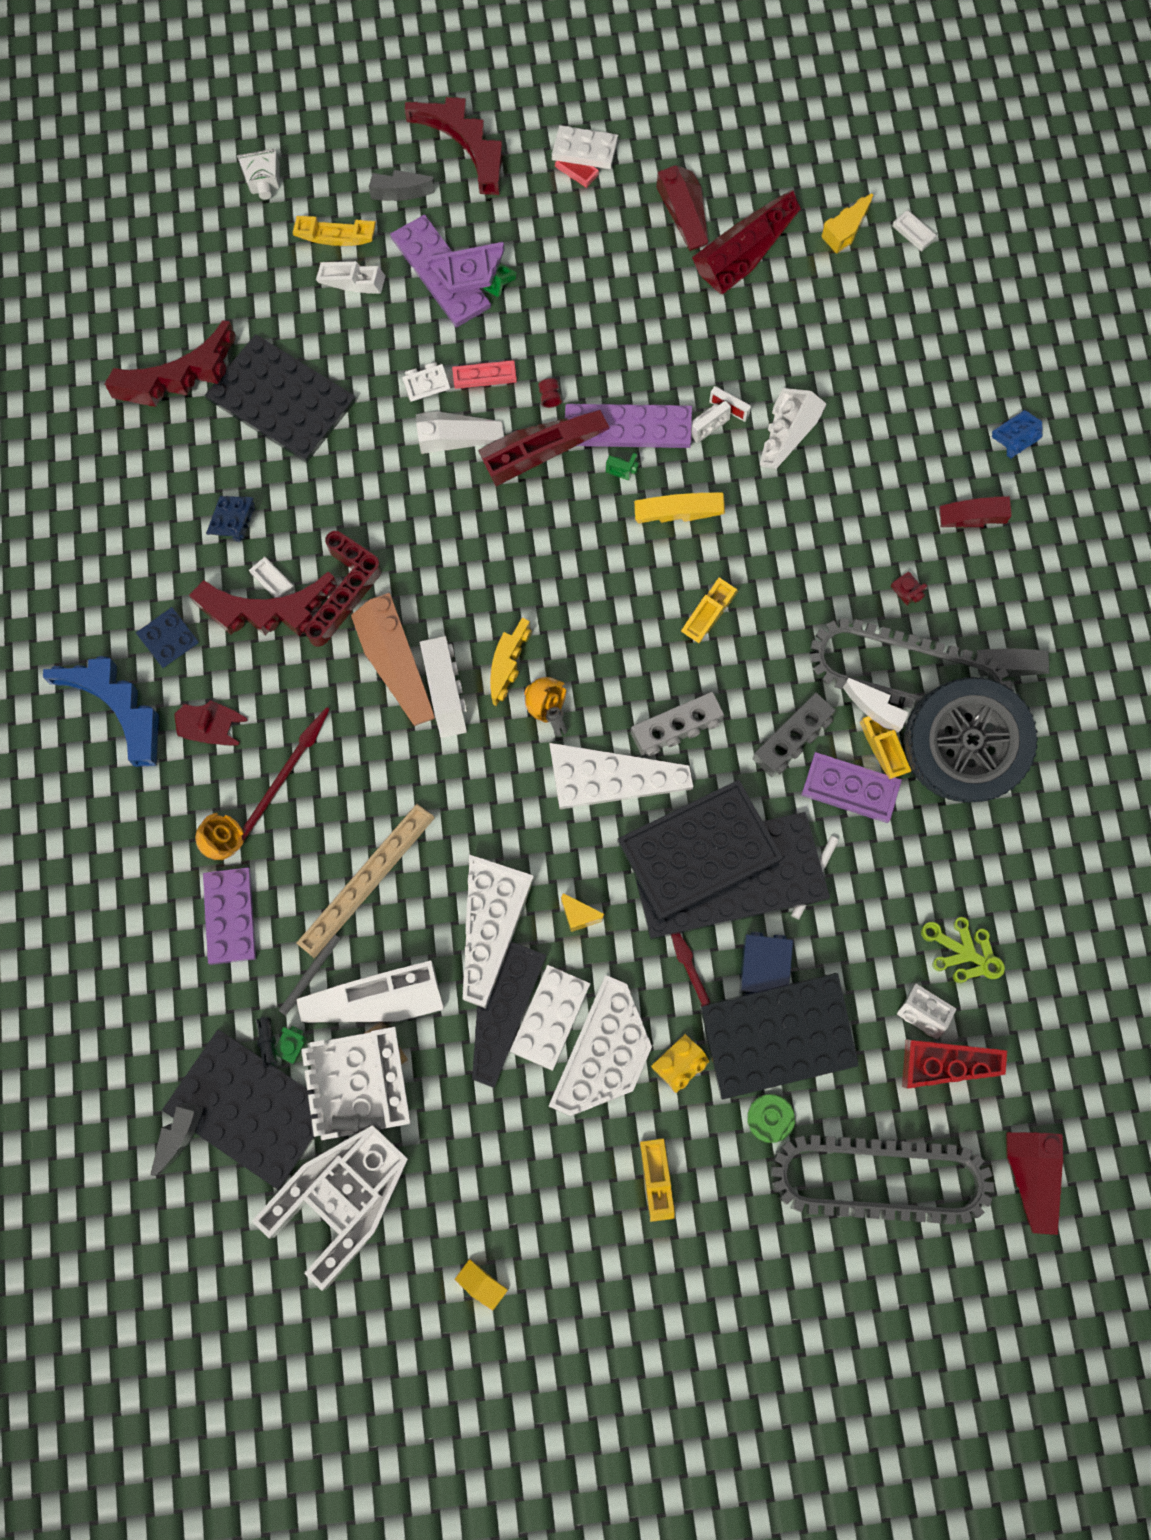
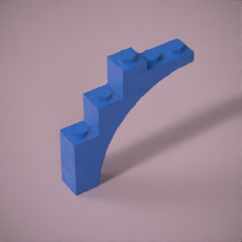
[43,656,159,767]

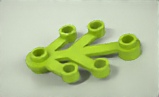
[921,917,1005,984]

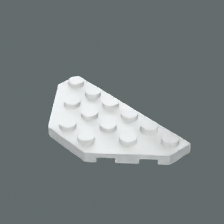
[549,975,652,1116]

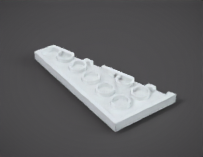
[549,743,693,809]
[463,855,534,1008]

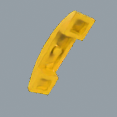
[293,216,376,246]

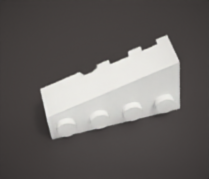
[420,636,467,738]

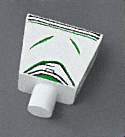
[237,149,280,200]

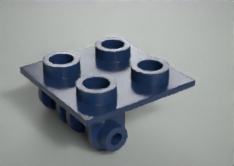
[206,496,255,542]
[136,607,199,668]

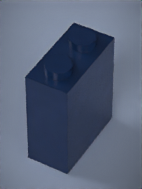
[739,932,793,994]

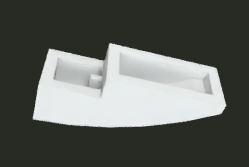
[316,262,385,294]
[843,678,909,733]

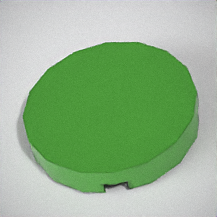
[747,1094,795,1143]

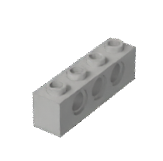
[631,692,724,756]

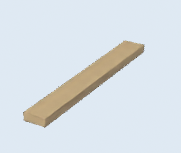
[297,804,435,958]

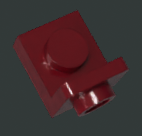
[890,571,928,606]

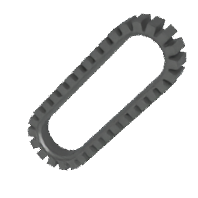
[809,619,1012,721]
[770,1135,994,1225]

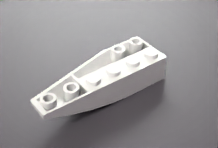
[296,961,444,1023]

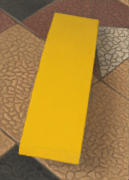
[635,493,725,524]

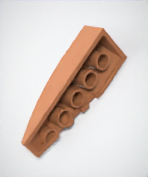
[351,593,435,726]

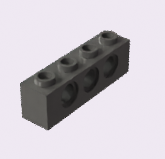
[752,693,836,777]

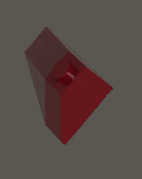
[656,165,708,251]

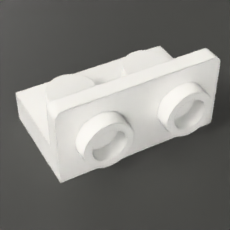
[402,362,450,402]
[691,401,731,443]
[897,984,956,1039]

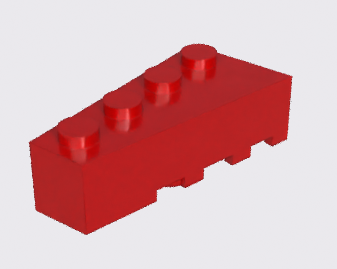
[902,1039,1007,1089]

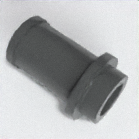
[546,707,568,736]

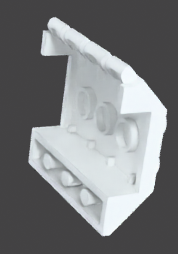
[301,1027,411,1140]

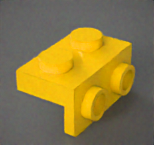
[651,1034,709,1093]

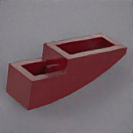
[939,496,1011,527]

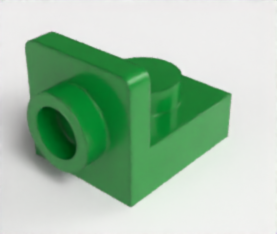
[483,263,517,297]
[605,453,640,481]
[275,1025,308,1065]

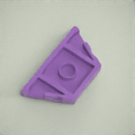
[426,242,505,294]

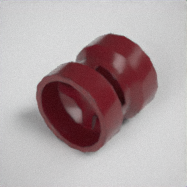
[538,378,562,408]

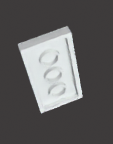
[510,965,590,1071]

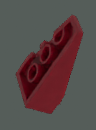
[1006,1132,1063,1235]

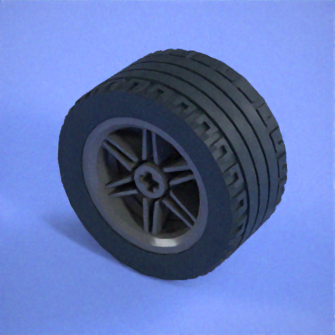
[903,677,1038,802]

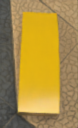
[681,578,738,643]
[860,716,911,779]
[640,1139,675,1222]

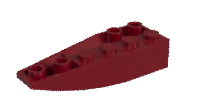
[692,190,801,294]
[478,410,610,486]

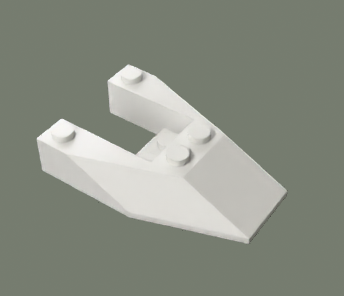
[252,1125,408,1291]

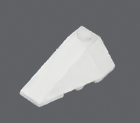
[760,388,826,469]
[416,411,504,454]

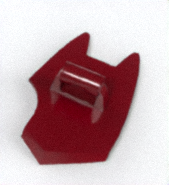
[174,700,248,746]

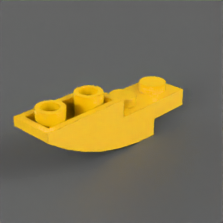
[490,617,532,706]

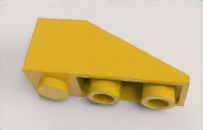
[821,193,874,254]

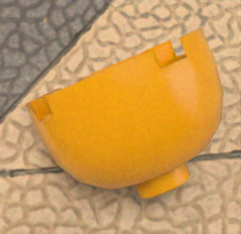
[524,677,567,723]
[195,813,243,860]

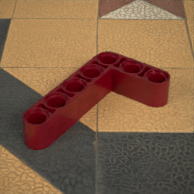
[305,531,382,647]

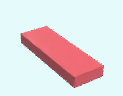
[452,360,517,389]

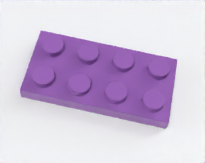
[801,752,902,823]
[203,868,256,965]

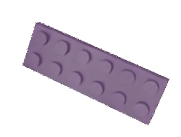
[390,214,491,328]
[565,404,692,448]

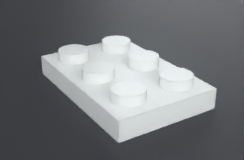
[552,125,618,169]

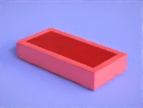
[555,161,599,188]

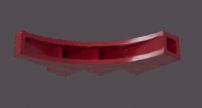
[405,97,503,195]
[104,320,236,407]
[189,572,337,636]

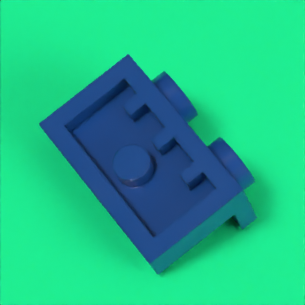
[992,410,1043,458]

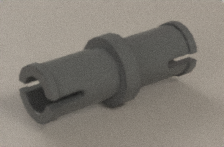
[332,1114,381,1133]

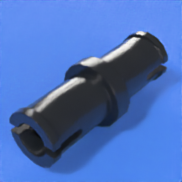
[256,1017,278,1067]

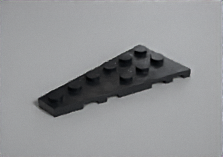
[472,942,547,1089]

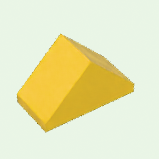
[561,893,604,932]
[454,1259,508,1311]

